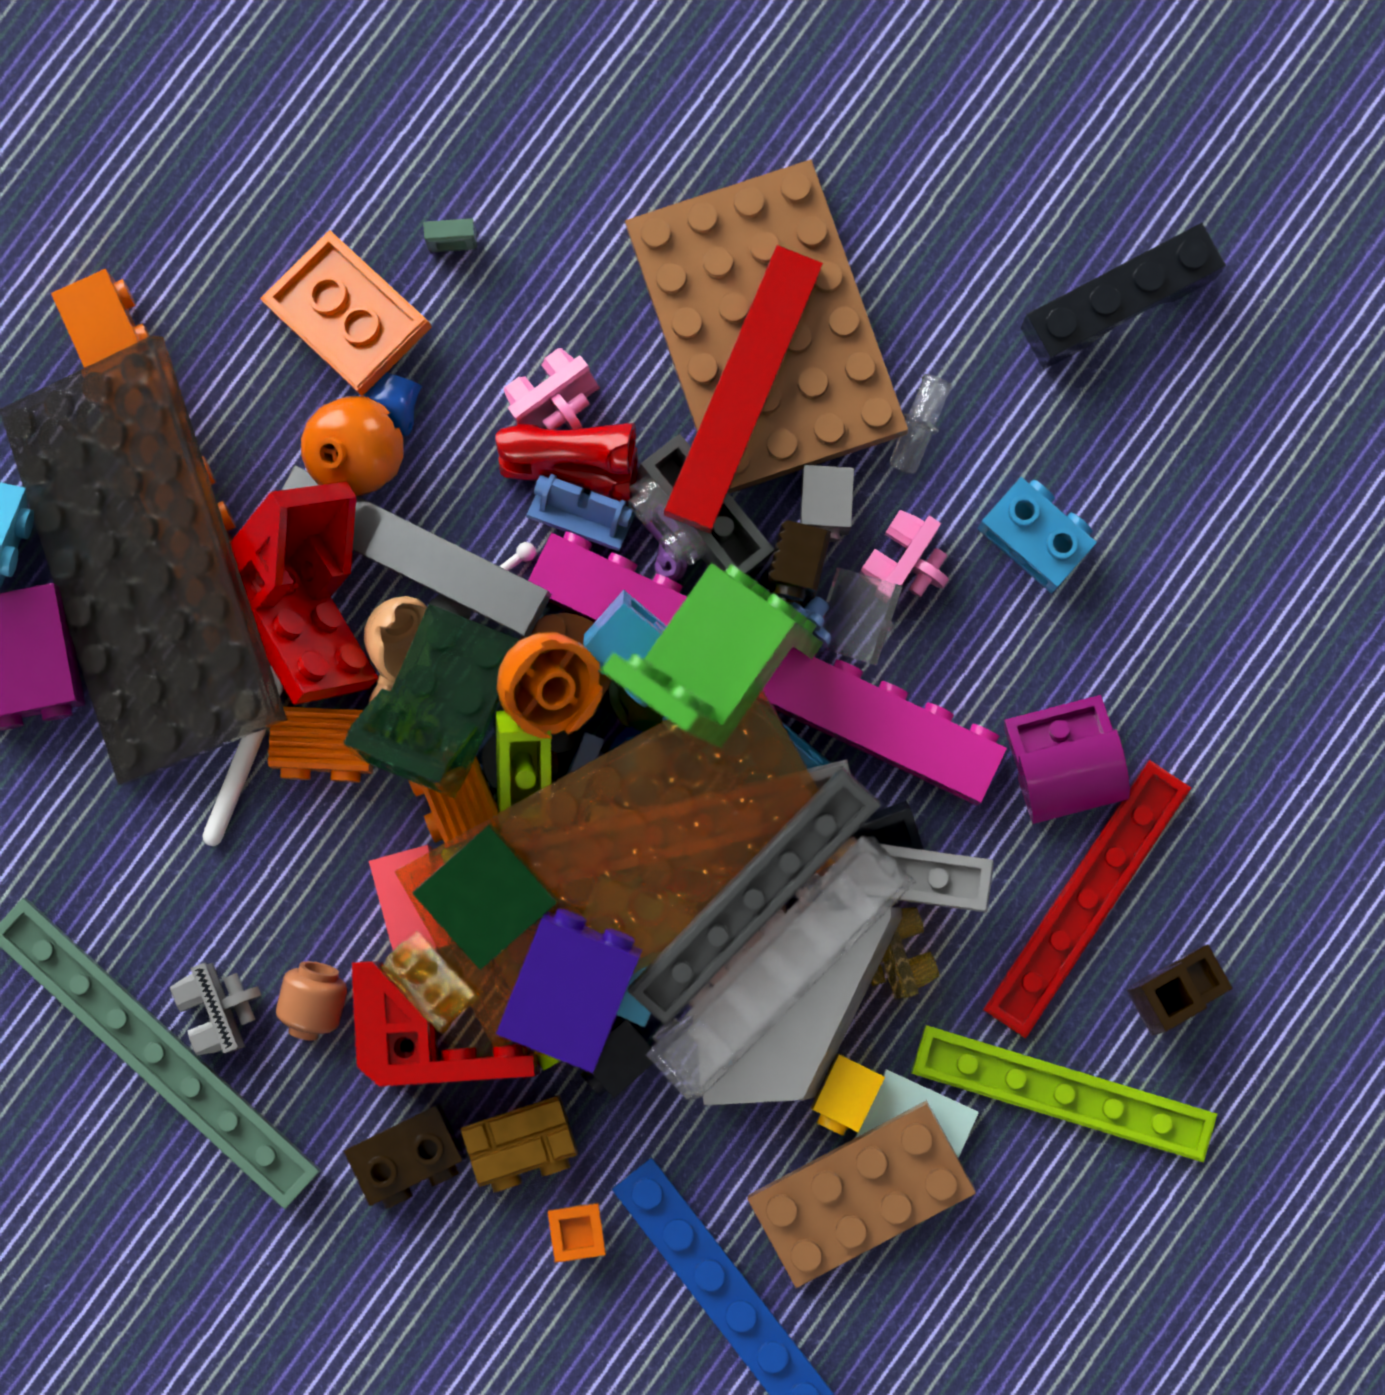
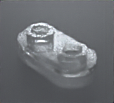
[628,475,708,565]

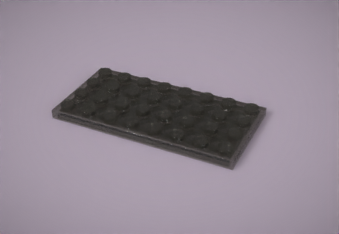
[0,336,287,785]

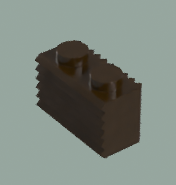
[766,520,832,607]

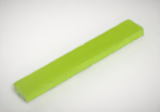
[911,1025,1218,1163]

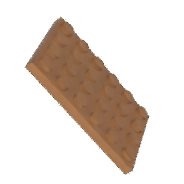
[625,159,908,494]

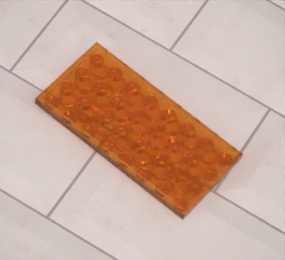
[394,689,854,1047]

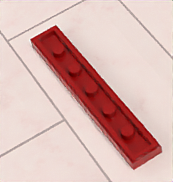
[664,245,823,534]
[982,760,1191,1038]

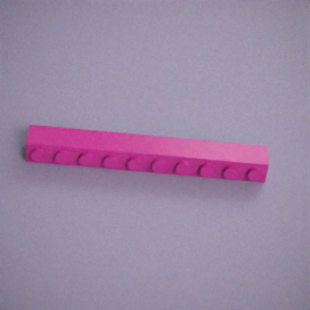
[528,531,1007,806]

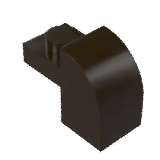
[1126,944,1233,1036]

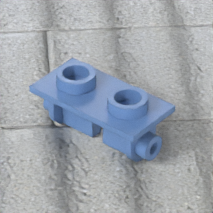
[526,474,636,551]

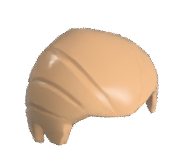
[364,596,442,714]

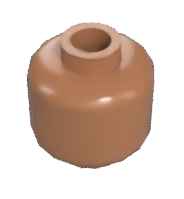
[276,961,347,1040]

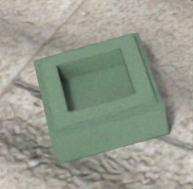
[423,218,478,253]

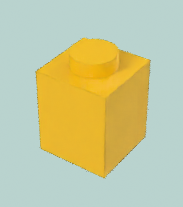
[811,1054,885,1136]

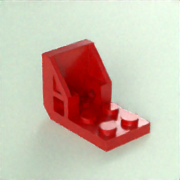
[222,481,379,705]
[351,961,540,1086]

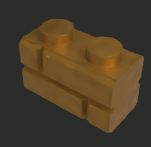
[461,1095,578,1193]

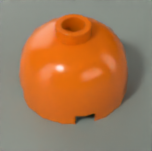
[301,396,404,496]
[497,632,603,739]

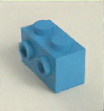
[977,477,1097,594]

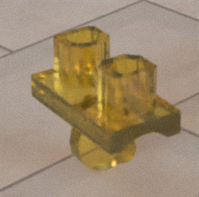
[871,906,940,999]
[381,931,480,1034]

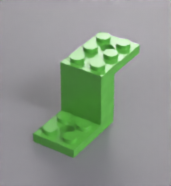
[601,563,823,748]

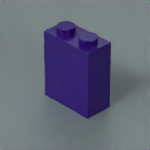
[496,909,642,1073]

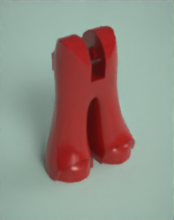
[495,423,638,506]

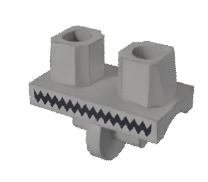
[170,962,262,1056]

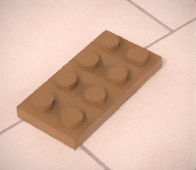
[747,1100,976,1288]

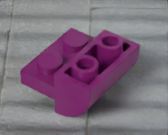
[1004,695,1130,824]

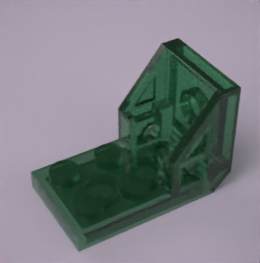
[343,604,520,798]

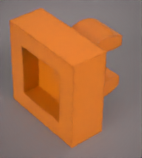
[547,1202,606,1263]

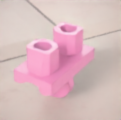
[504,348,599,430]
[860,510,949,605]

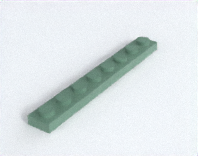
[0,898,321,1209]

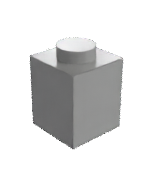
[800,465,854,542]

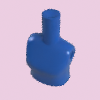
[362,372,423,437]

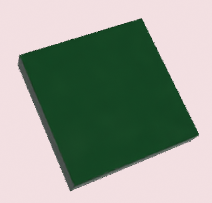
[412,823,559,970]

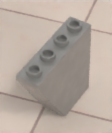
[697,898,902,1105]

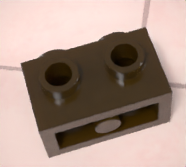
[344,1104,466,1209]

